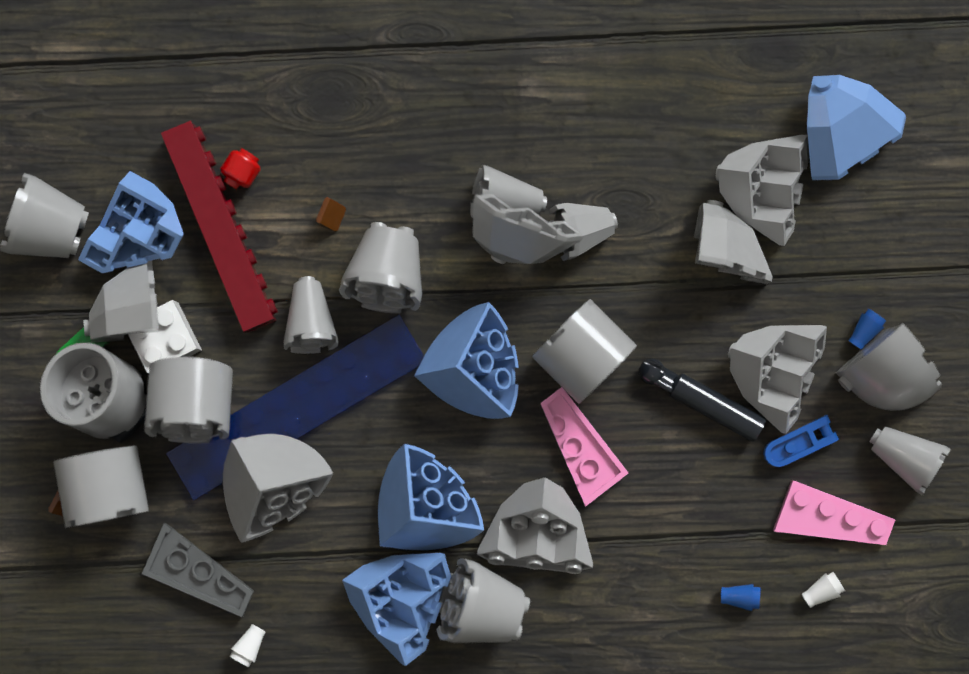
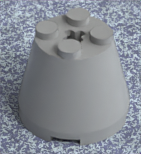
[0,173,89,258]
[339,222,422,313]
[437,558,530,643]

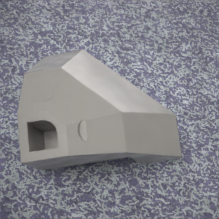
[477,478,593,574]

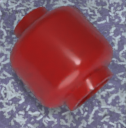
[220,148,261,190]

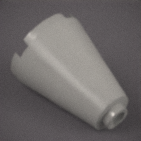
[470,165,547,218]
[283,276,338,354]
[870,426,951,495]

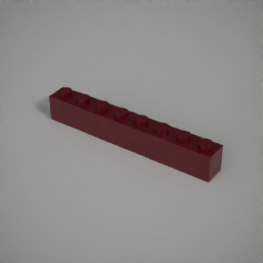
[161,121,278,333]

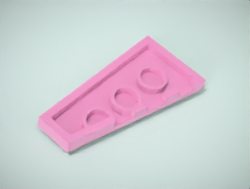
[540,387,628,506]
[773,480,895,545]

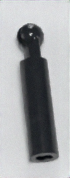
[639,358,766,442]

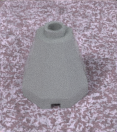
[549,203,618,261]

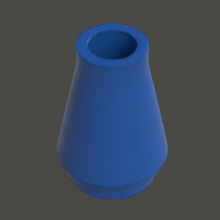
[848,308,886,350]
[721,584,760,611]

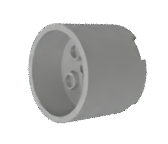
[532,299,637,404]
[41,343,147,439]
[144,357,233,443]
[54,446,149,528]

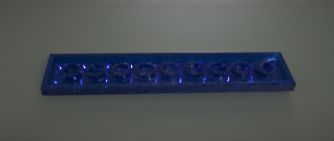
[166,315,424,500]

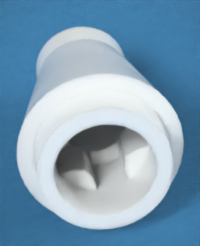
[802,572,845,608]
[230,624,266,667]

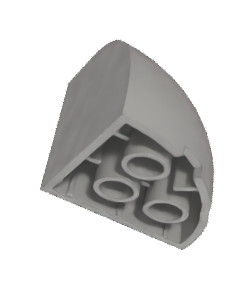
[836,324,942,411]
[223,434,333,543]

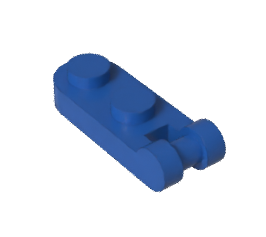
[763,415,839,467]

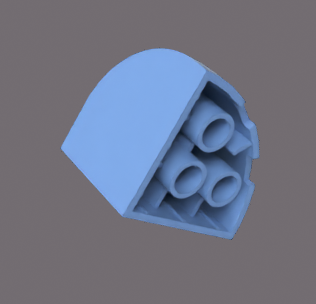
[414,302,519,419]
[378,444,484,550]

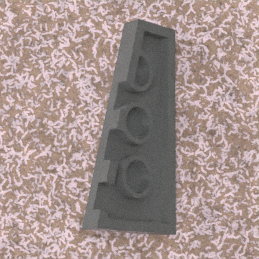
[142,523,254,617]

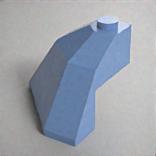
[807,75,906,180]
[78,171,183,273]
[342,553,451,666]

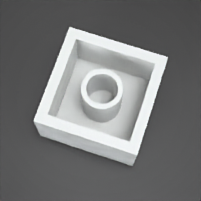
[128,300,202,373]

